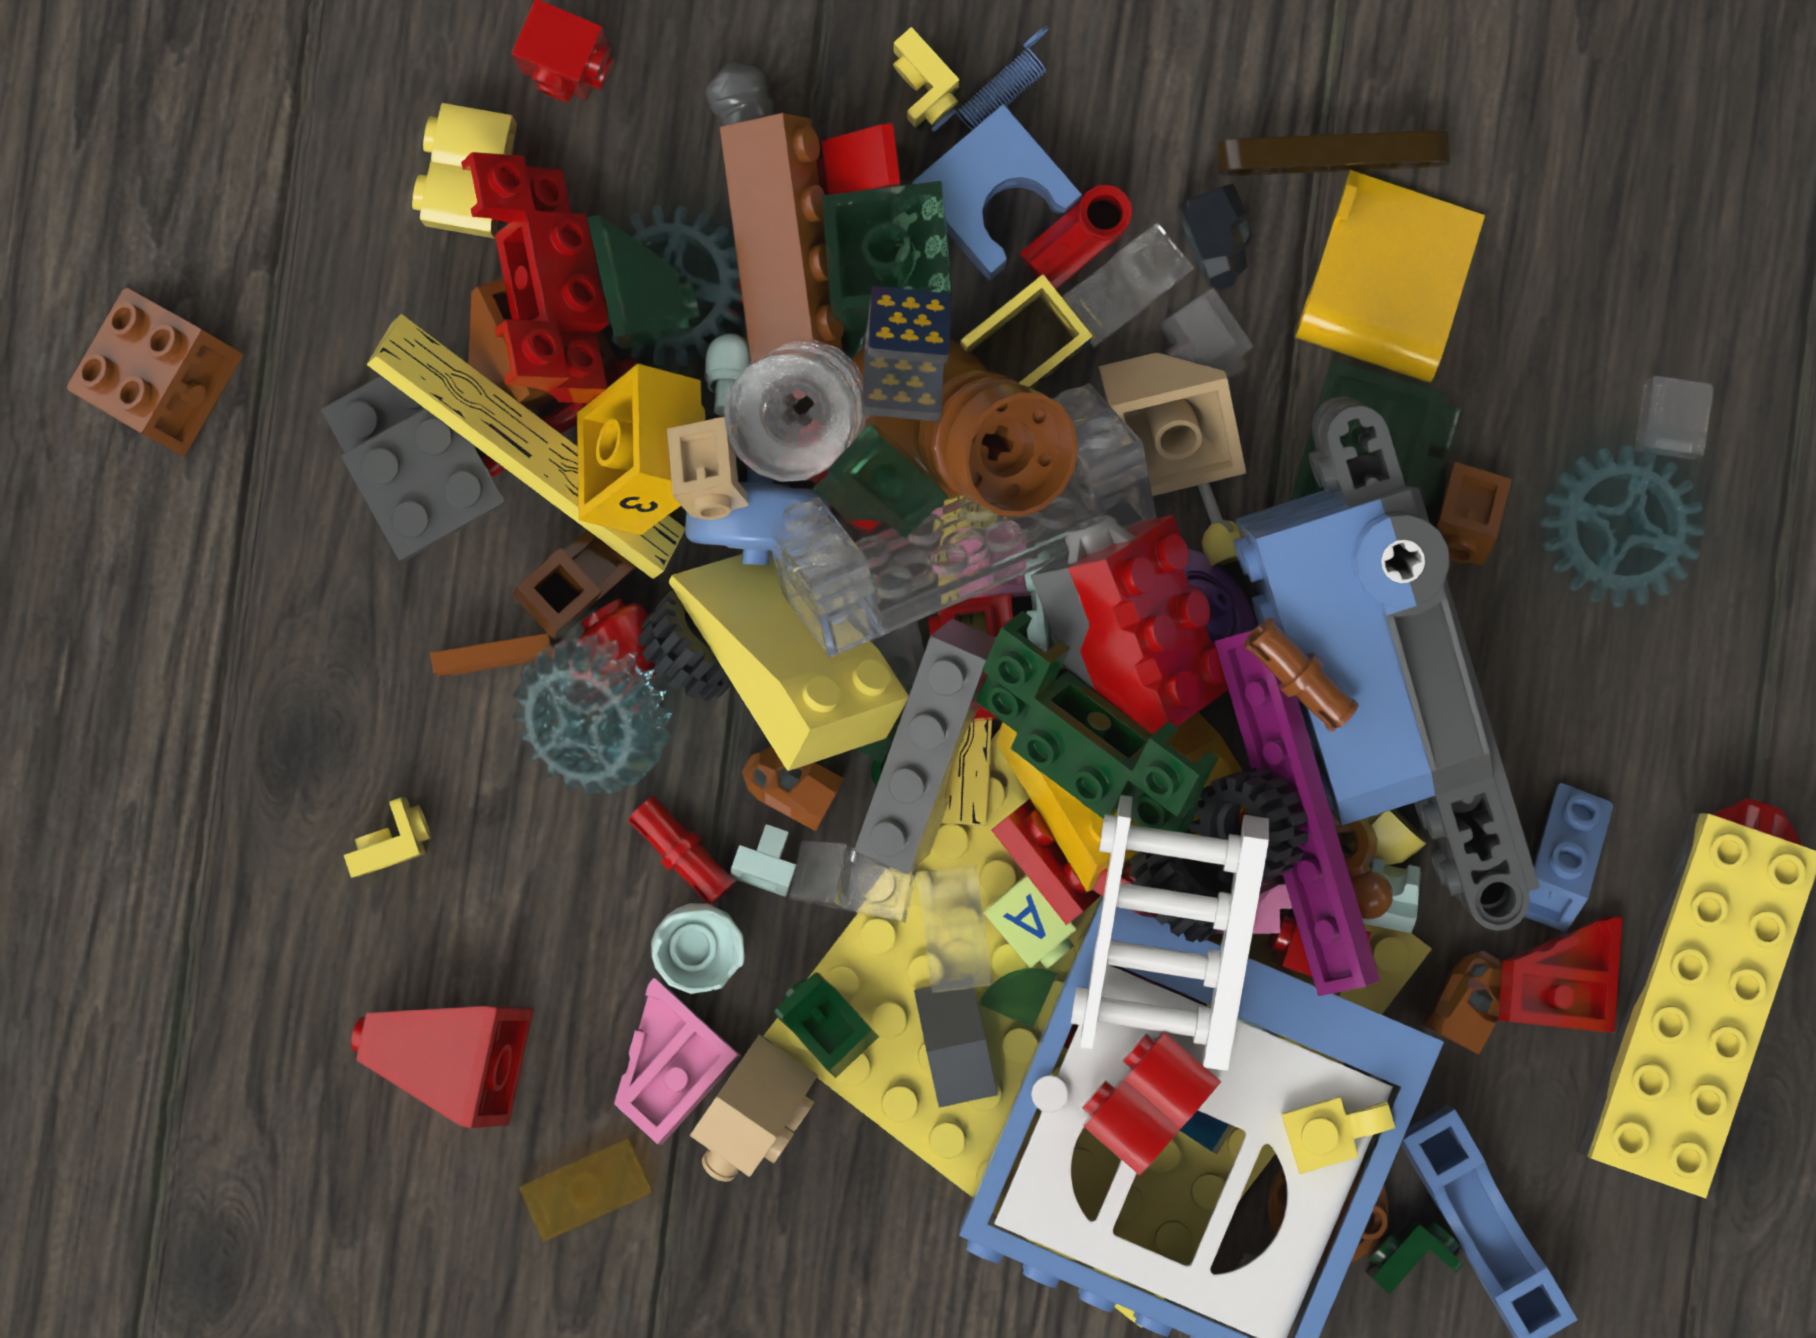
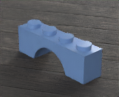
[1401,1105,1578,1338]

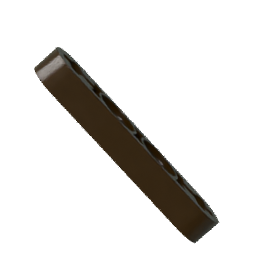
[1217,131,1450,176]

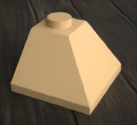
[1099,352,1246,501]

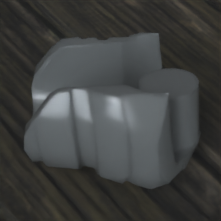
[705,62,775,126]

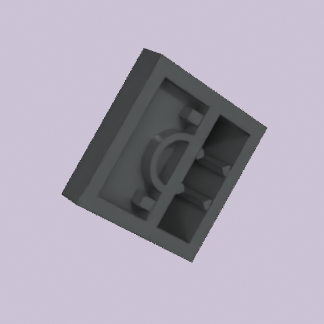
[321,376,507,562]

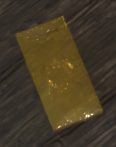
[519,1137,653,1242]

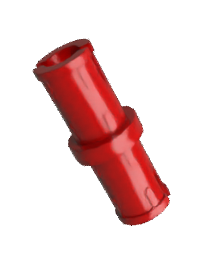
[627,795,737,905]

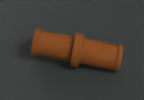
[1243,618,1359,732]

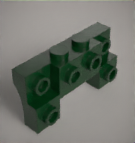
[976,611,1219,833]

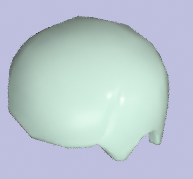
[651,903,745,994]

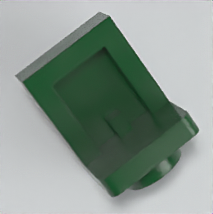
[774,972,879,1078]
[1366,1219,1464,1295]

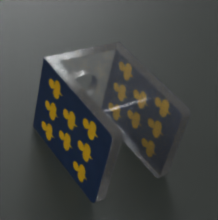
[862,286,951,421]

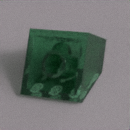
[822,181,953,332]

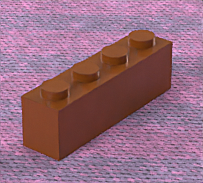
[720,113,844,367]

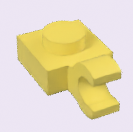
[1281,1096,1396,1174]

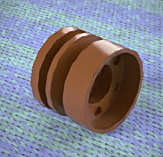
[918,370,1079,517]

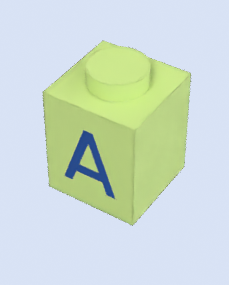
[983,875,1076,969]

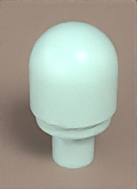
[705,334,754,417]

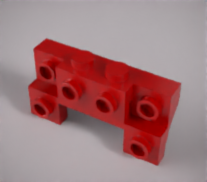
[461,152,609,403]

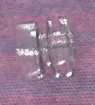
[724,340,868,482]

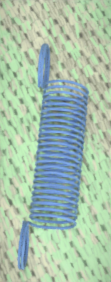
[931,26,1049,132]

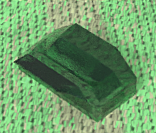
[812,424,949,538]

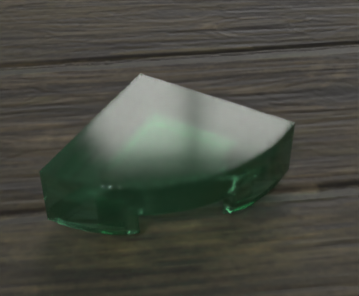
[978,967,1057,1028]

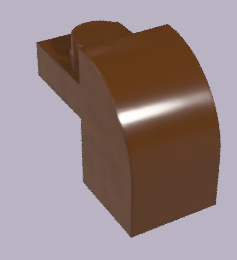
[513,530,637,640]

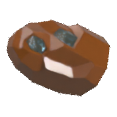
[742,746,845,831]
[1422,950,1502,1054]

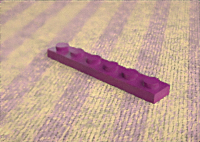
[1214,630,1380,996]

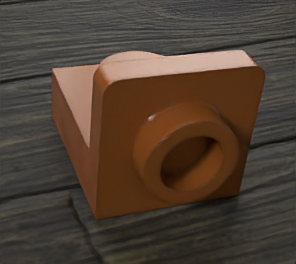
[1435,462,1512,565]

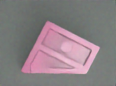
[614,978,741,1145]

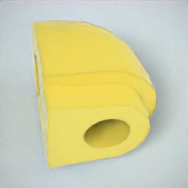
[1342,808,1427,866]

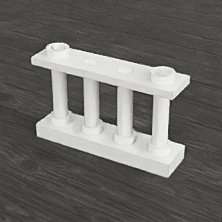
[1071,795,1269,1071]

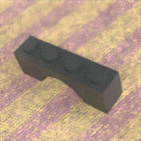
[854,619,996,875]

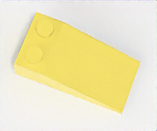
[669,550,909,771]

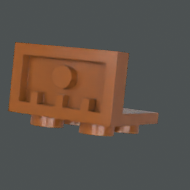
[67,288,244,457]

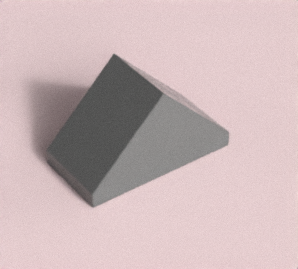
[914,977,997,1108]

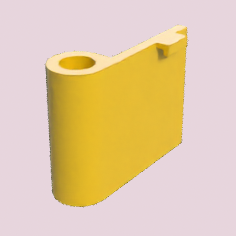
[1295,170,1485,383]

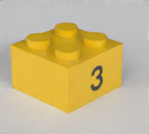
[577,364,705,535]

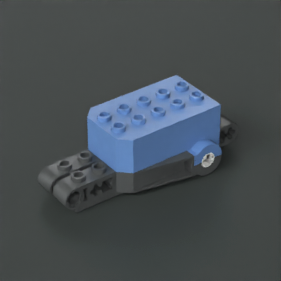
[1233,396,1540,931]

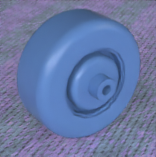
[685,467,831,565]

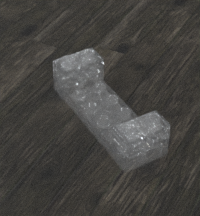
[766,383,1156,658]

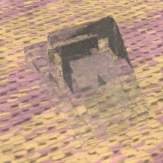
[789,840,918,923]

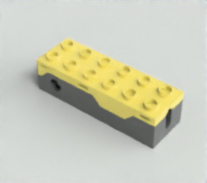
[1576,798,1816,1198]

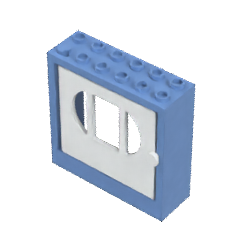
[959,895,1444,1338]

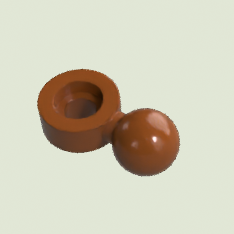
[1332,815,1393,919]

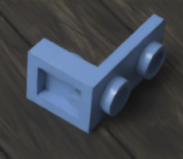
[1524,783,1613,933]

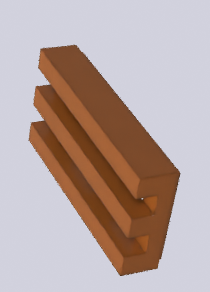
[430,633,557,677]

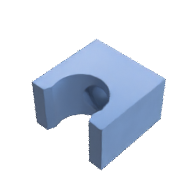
[912,104,1082,282]

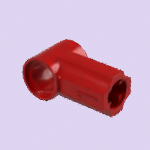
[1019,185,1132,290]

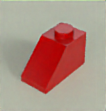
[816,123,900,208]

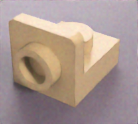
[667,417,749,520]

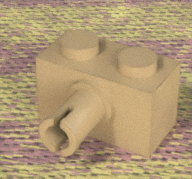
[690,1035,818,1182]

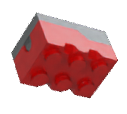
[1031,515,1229,735]

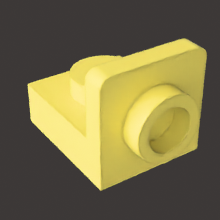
[893,27,959,128]
[344,797,431,878]

